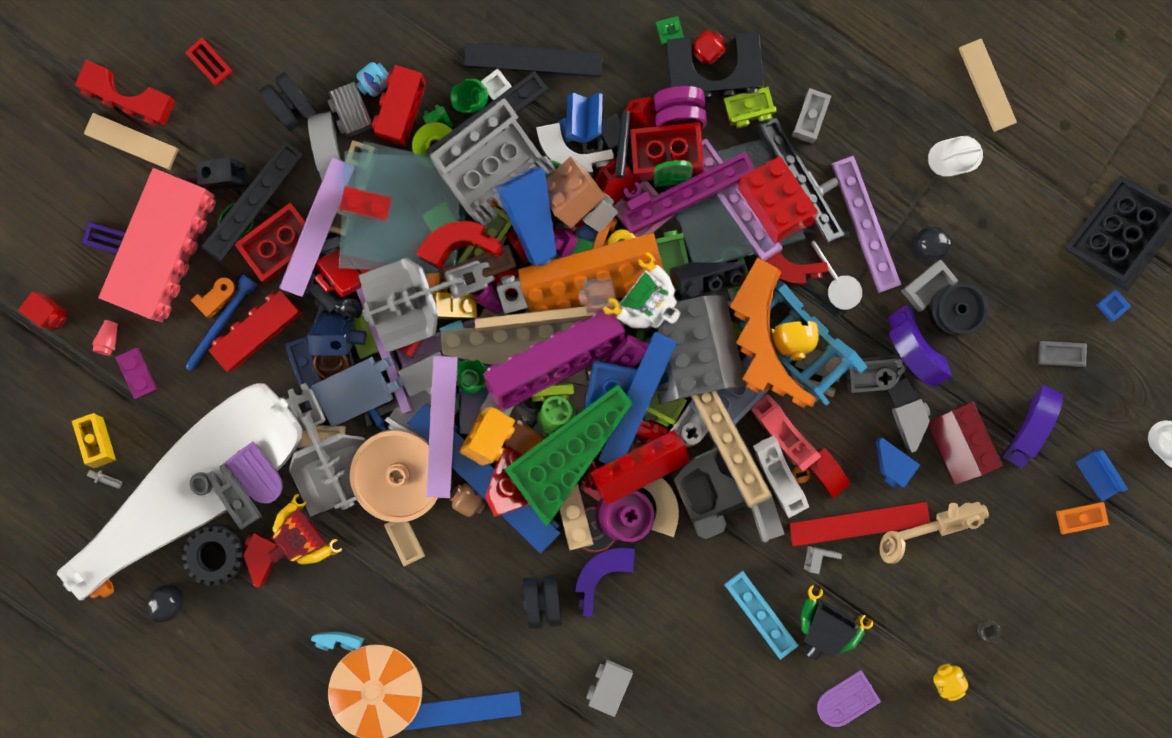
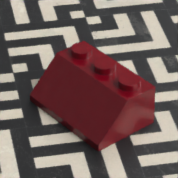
[928,402,1003,485]

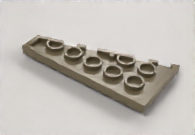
[440,320,587,386]

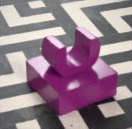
[622,181,651,210]
[554,228,578,258]

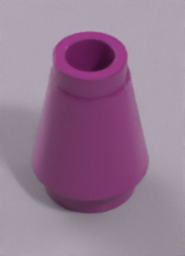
[472,283,503,313]

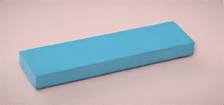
[724,571,799,660]

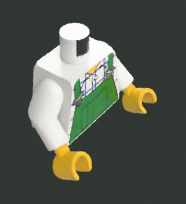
[603,253,680,328]

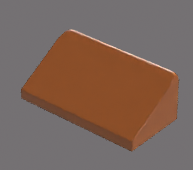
[504,420,546,455]

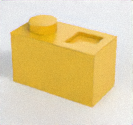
[432,293,477,320]
[72,413,116,468]

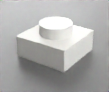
[481,69,512,101]

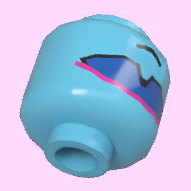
[356,62,389,97]

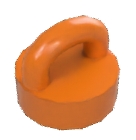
[90,579,114,598]

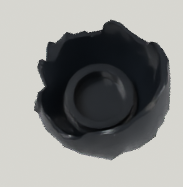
[912,227,952,261]
[146,584,185,623]

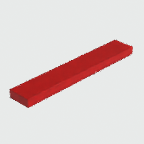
[789,502,930,546]

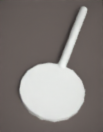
[811,241,862,310]

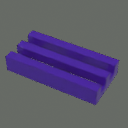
[82,222,125,254]

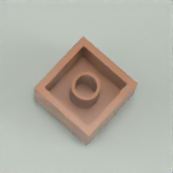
[546,156,605,228]

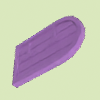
[224,441,283,503]
[817,670,881,727]

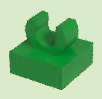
[656,16,684,46]
[422,105,453,128]

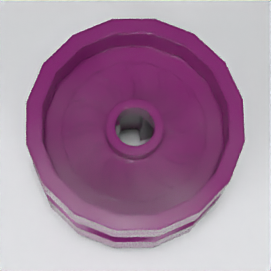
[654,86,707,130]
[595,491,654,542]

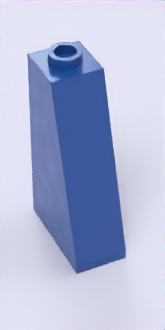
[495,166,556,266]

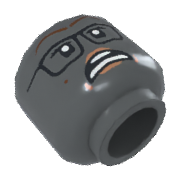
[509,398,539,428]

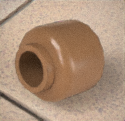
[450,483,486,517]

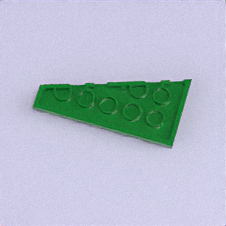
[505,385,633,527]

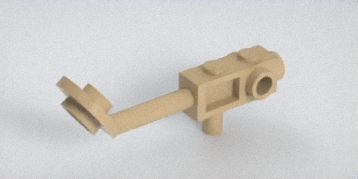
[880,502,989,564]

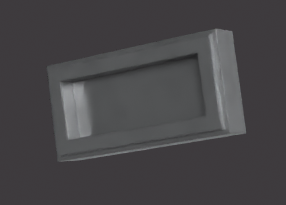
[1038,341,1087,367]

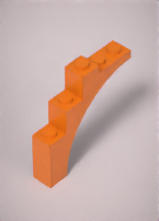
[730,258,817,408]

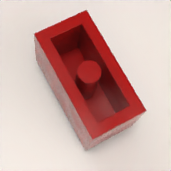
[339,186,392,221]
[18,291,69,330]

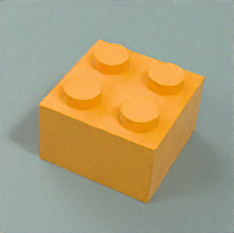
[458,406,515,466]

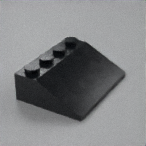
[1066,176,1172,292]

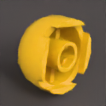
[771,321,818,361]

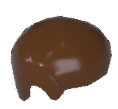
[313,355,349,379]

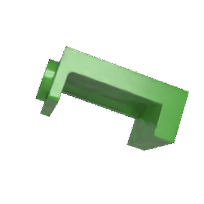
[656,230,688,277]

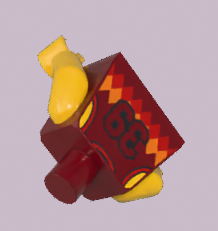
[268,494,342,565]

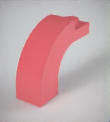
[750,394,821,471]

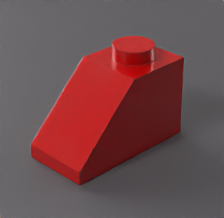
[808,448,851,498]
[243,532,277,588]

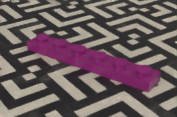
[620,152,755,234]

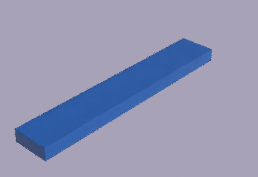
[599,332,677,464]
[403,691,522,731]

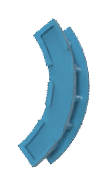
[738,280,867,406]

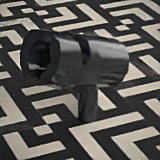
[305,267,346,323]

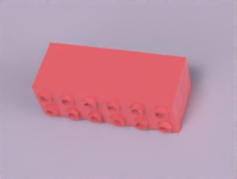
[99,168,216,323]

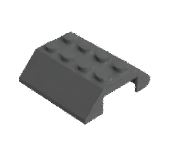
[642,295,747,405]

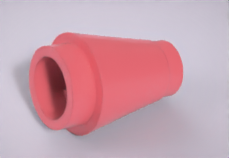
[92,320,118,356]

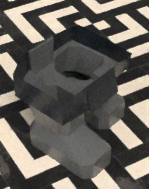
[674,436,755,539]

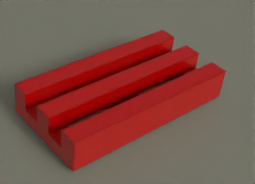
[185,37,234,87]

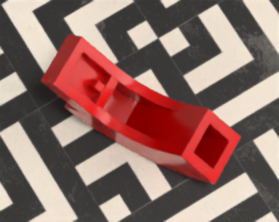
[416,221,504,270]
[753,249,828,286]

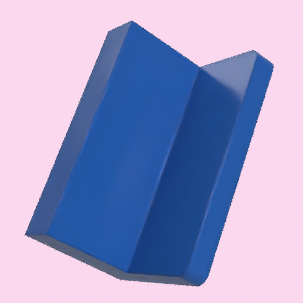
[566,92,603,144]
[1076,450,1128,501]

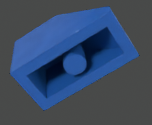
[875,438,920,489]

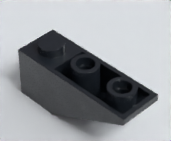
[669,262,746,301]

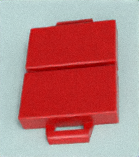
[315,237,389,297]

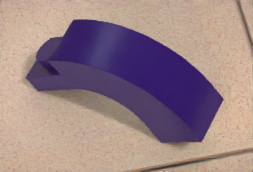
[888,305,952,387]
[1002,385,1064,468]
[575,547,635,616]

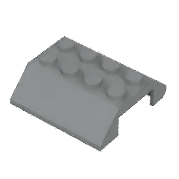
[430,98,556,226]

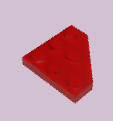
[485,443,530,517]

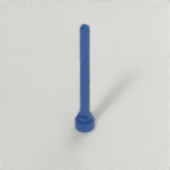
[186,274,258,371]

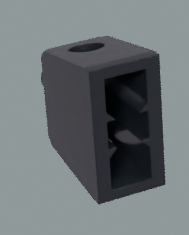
[187,157,247,189]

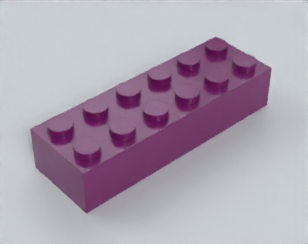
[484,308,624,412]

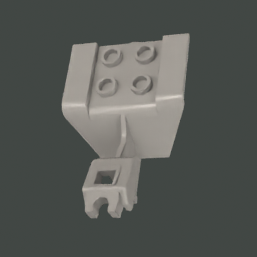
[358,257,494,353]
[286,382,365,517]

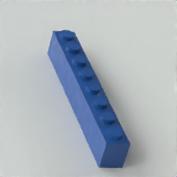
[407,403,560,553]

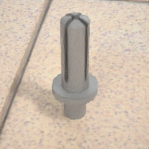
[87,470,122,489]

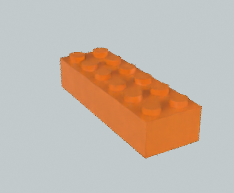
[518,233,664,313]

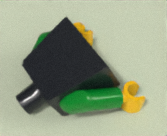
[801,585,873,660]

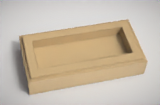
[384,521,425,566]

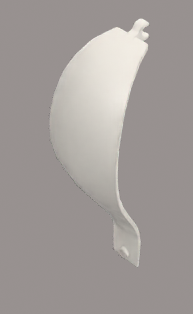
[57,384,302,600]

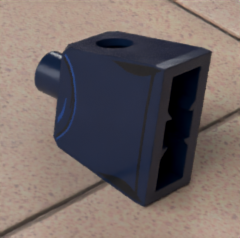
[307,312,367,355]

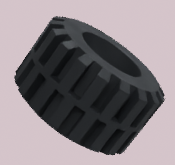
[182,525,246,586]

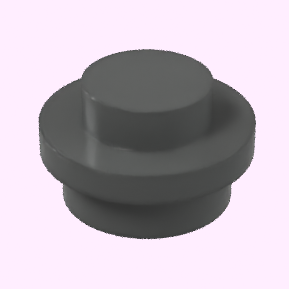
[190,472,213,496]

